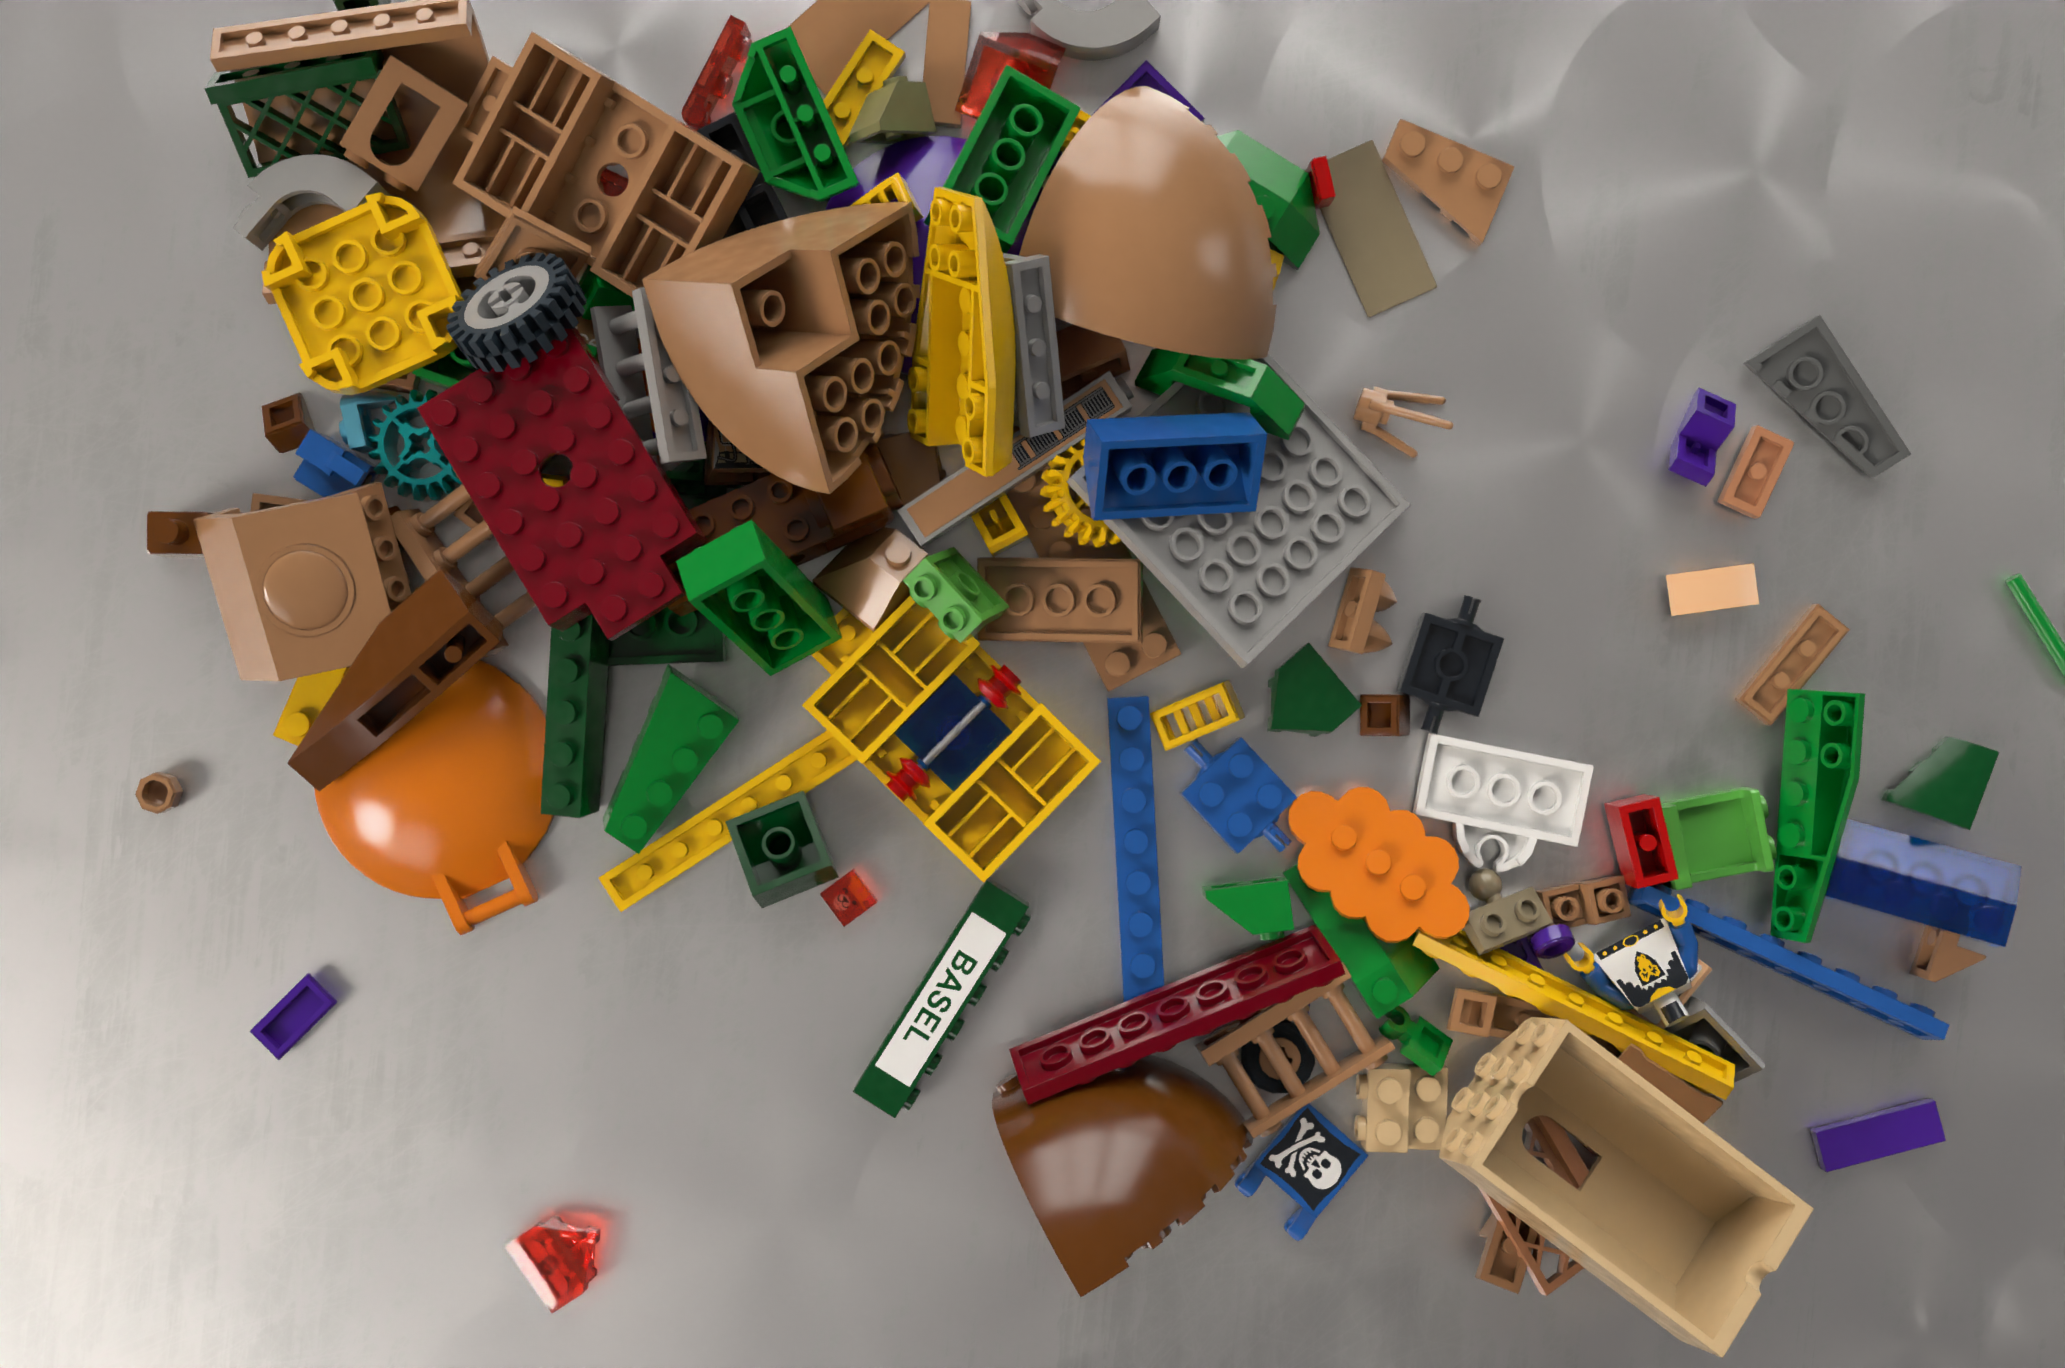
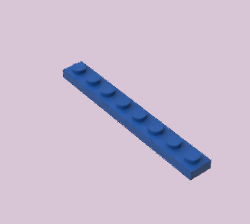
[1107,696,1164,1002]
[1627,884,1950,1040]

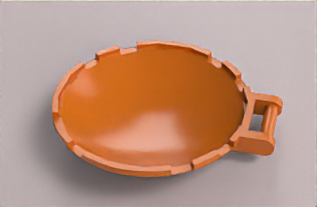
[314,660,555,935]

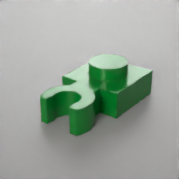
[1378,1006,1453,1076]

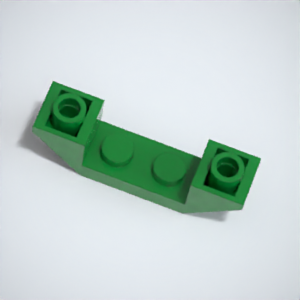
[1135,348,1305,440]

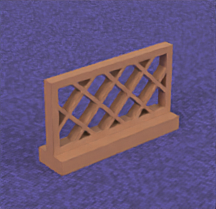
[1479,1115,1589,1296]

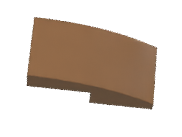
[1536,875,1631,928]

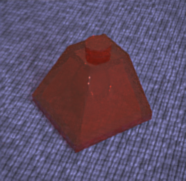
[955,32,1066,119]

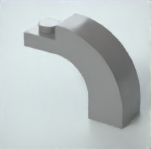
[1017,0,1161,60]
[233,154,391,251]

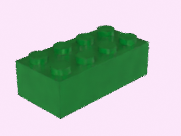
[923,64,1081,253]
[676,520,842,676]

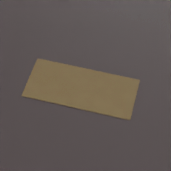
[1304,140,1437,317]

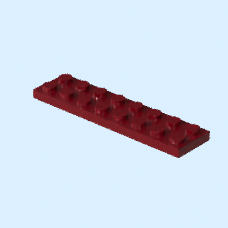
[1009,924,1346,1105]

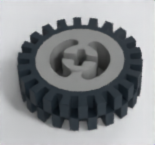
[447,253,586,372]

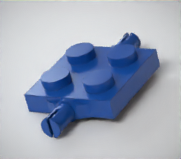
[1179,737,1297,854]

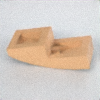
[1666,563,1759,616]

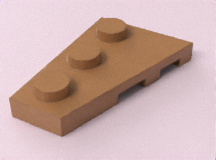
[1382,119,1515,246]

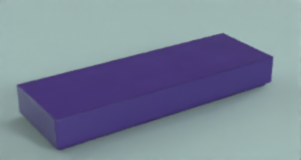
[1810,1098,1946,1172]

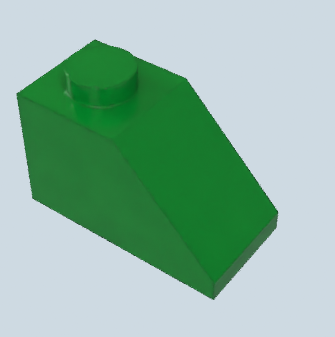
[1202,876,1294,940]

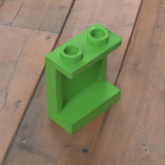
[1661,787,1777,890]

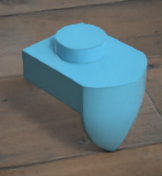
[339,391,395,454]

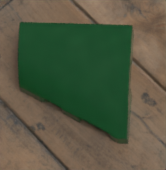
[1882,736,1999,830]

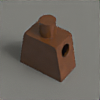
[147,511,213,558]

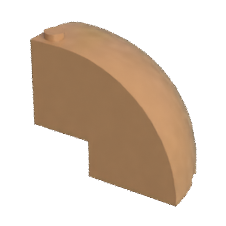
[1019,86,1277,359]
[642,202,920,494]

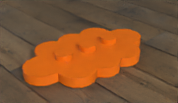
[1288,787,1470,943]

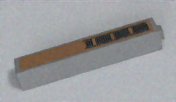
[897,371,1134,548]

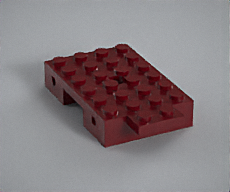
[417,328,708,641]

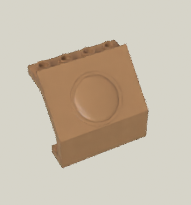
[193,482,411,681]

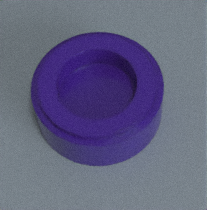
[1530,924,1575,959]

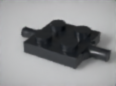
[1397,595,1504,734]

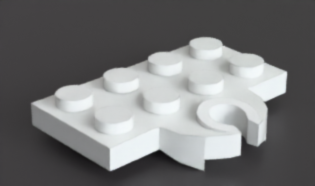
[1412,733,1594,872]

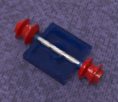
[886,665,1022,802]

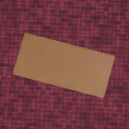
[788,0,930,94]

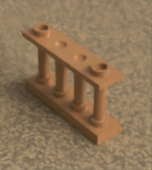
[391,469,536,658]
[1195,962,1396,1138]

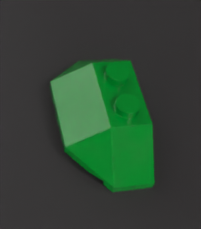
[732,26,860,202]
[1216,130,1320,271]

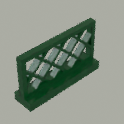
[204,49,411,178]

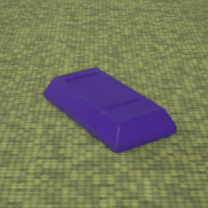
[250,973,338,1060]

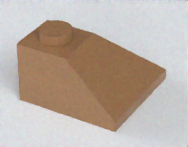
[812,527,928,632]

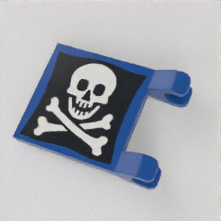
[1234,1104,1369,1241]

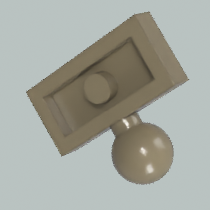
[1463,868,1553,956]

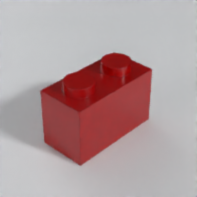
[1604,794,1679,889]

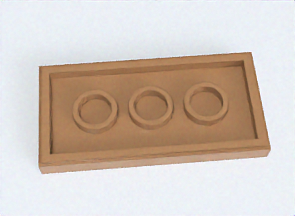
[977,557,1143,643]

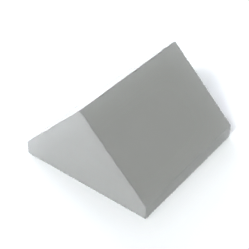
[1664,996,1765,1083]

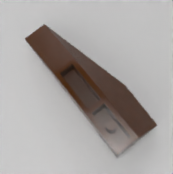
[287,567,504,791]

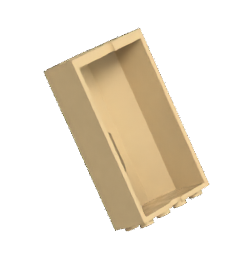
[1439,1017,1814,1358]

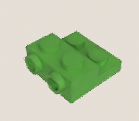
[903,547,1010,643]

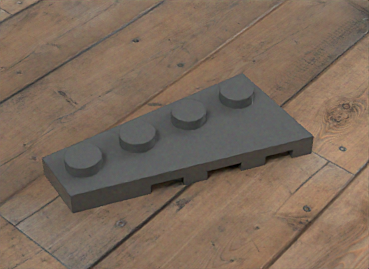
[1743,315,1911,477]

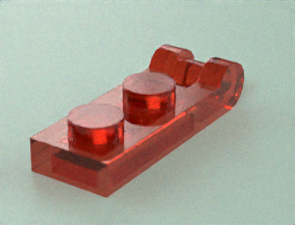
[681,15,752,131]

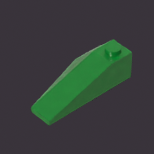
[1282,862,1440,1019]

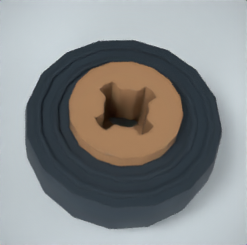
[1241,1019,1315,1094]

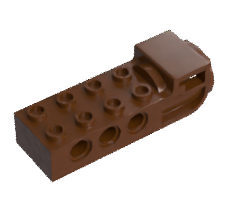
[668,442,904,617]

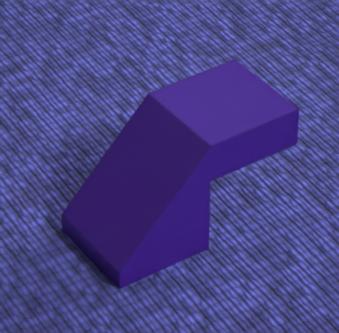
[1668,388,1736,487]

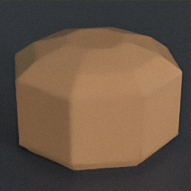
[135,772,183,814]

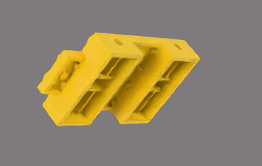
[802,596,1101,883]

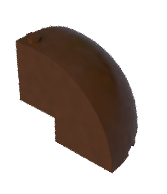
[992,1055,1253,1297]

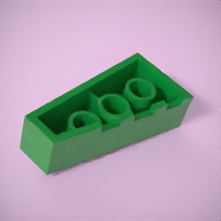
[603,664,740,854]

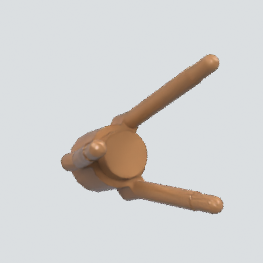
[1353,386,1453,458]

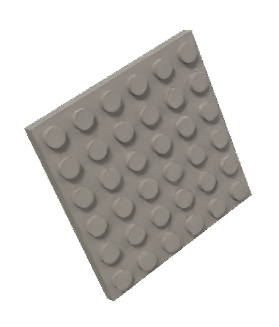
[1067,354,1411,669]

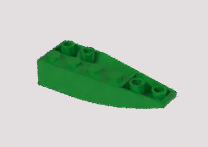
[1770,689,1865,943]

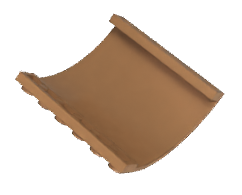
[210,0,506,304]

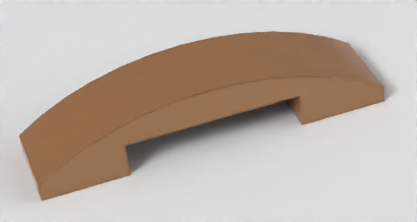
[1447,988,1609,1050]

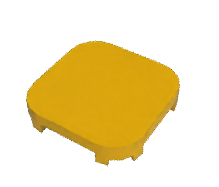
[261,192,464,396]

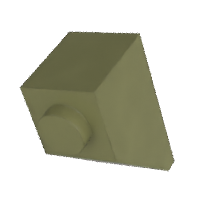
[849,76,937,144]

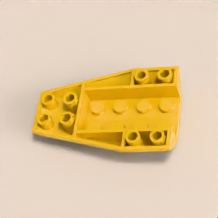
[907,187,1016,477]

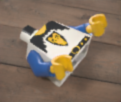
[1564,894,1698,1027]

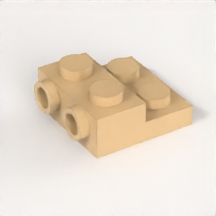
[1354,1063,1448,1153]

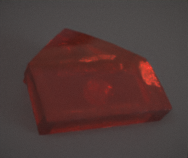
[505,1215,601,1313]

